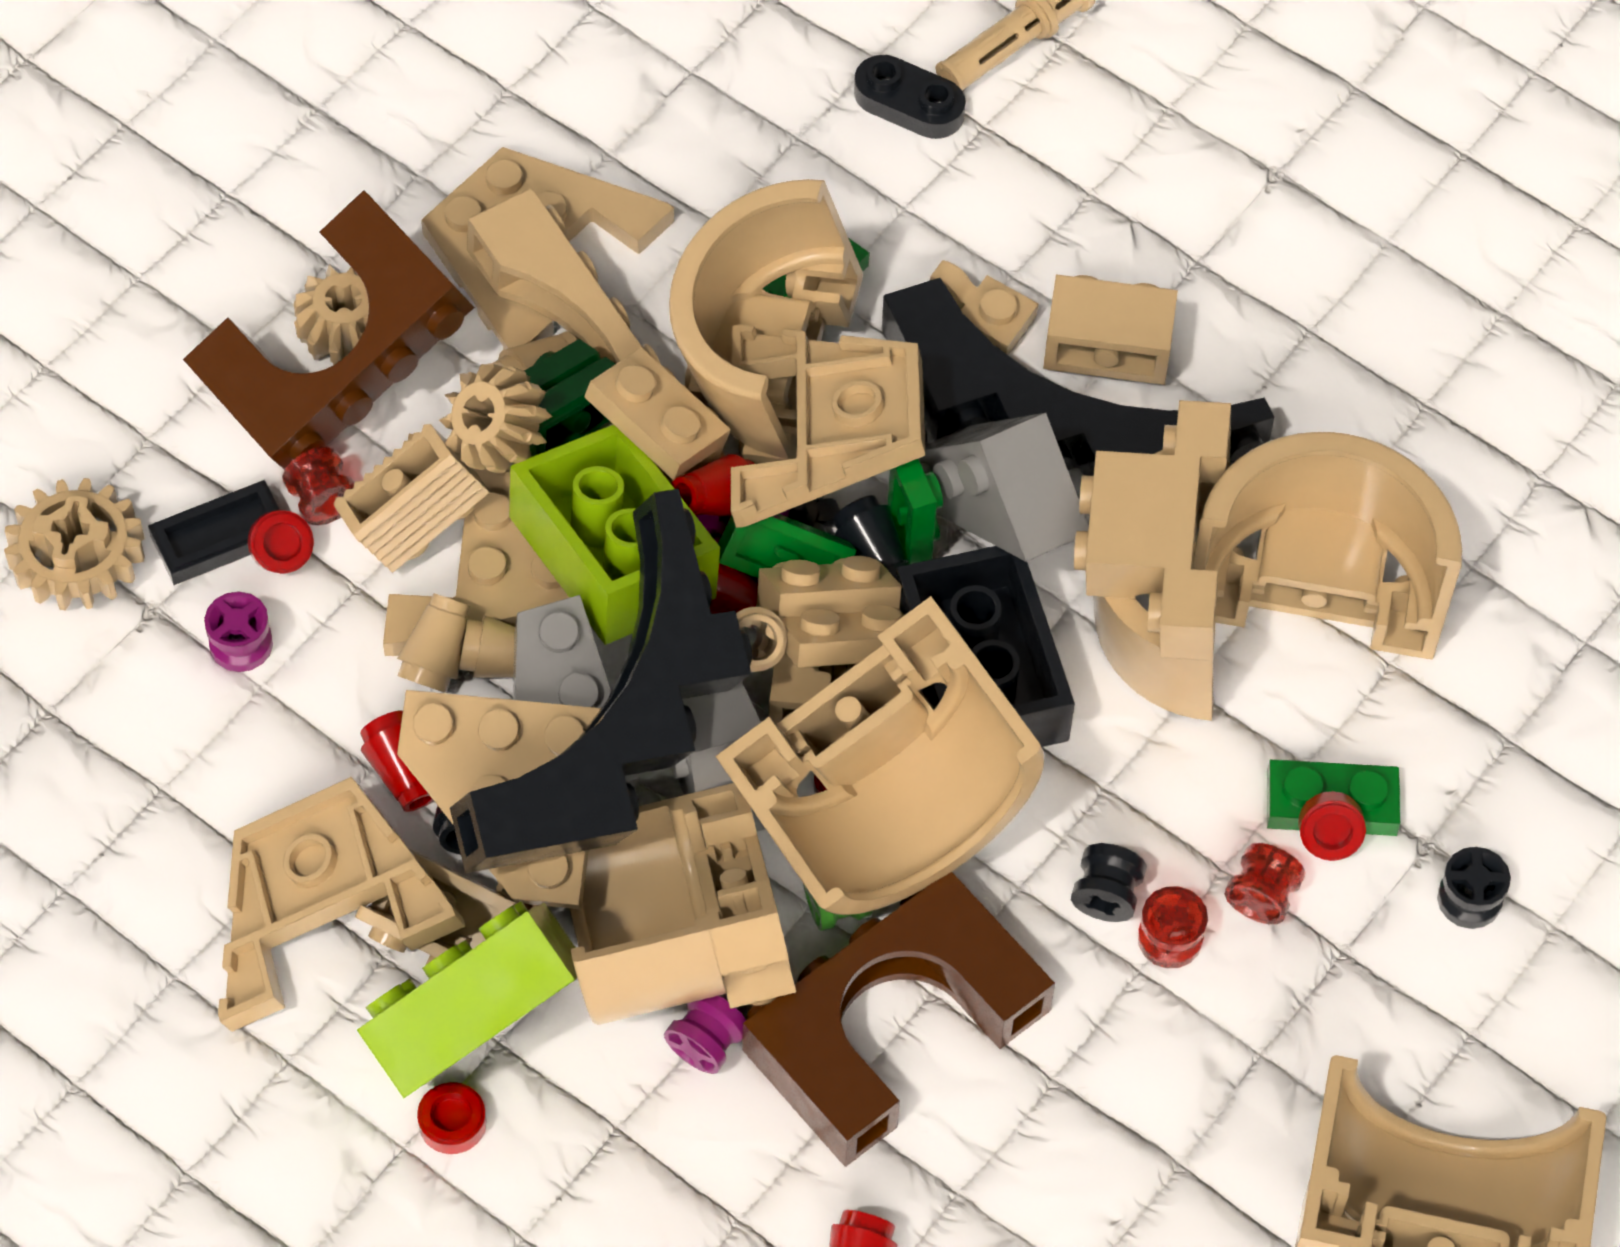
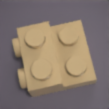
[756,556,904,668]

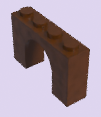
[183,190,475,477]
[742,872,1055,1167]

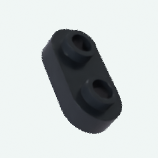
[854,55,966,139]

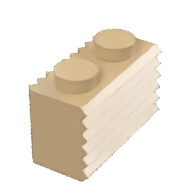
[334,424,490,573]

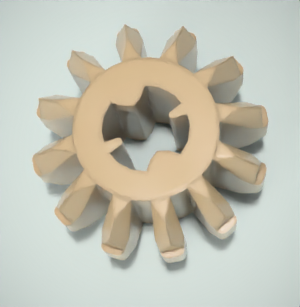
[293,264,369,365]
[439,363,553,474]

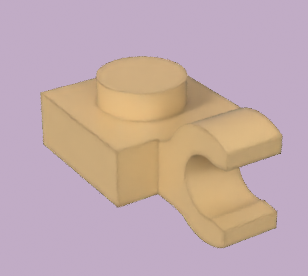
[929,260,1039,355]

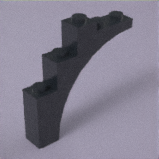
[881,278,1275,476]
[450,489,752,874]

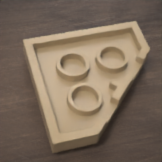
[397,690,601,909]

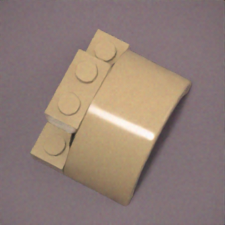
[669,179,863,464]
[1074,400,1231,721]
[1194,432,1462,660]
[715,596,1044,915]
[570,783,796,1025]
[1295,1055,1606,1247]

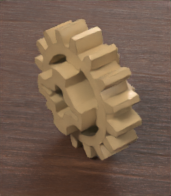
[4,478,145,611]

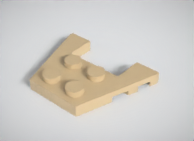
[421,147,674,350]
[731,324,925,528]
[383,433,569,656]
[218,777,465,1032]

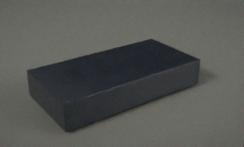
[148,479,280,585]

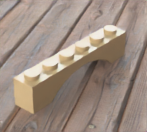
[467,188,725,484]

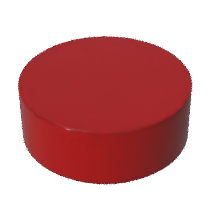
[248,510,314,574]
[1298,791,1366,861]
[417,1082,487,1154]

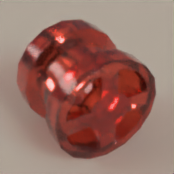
[282,447,355,526]
[1224,843,1306,925]
[1137,886,1208,969]

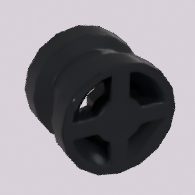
[1070,843,1147,922]
[1437,846,1511,929]

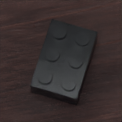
[896,546,1075,747]

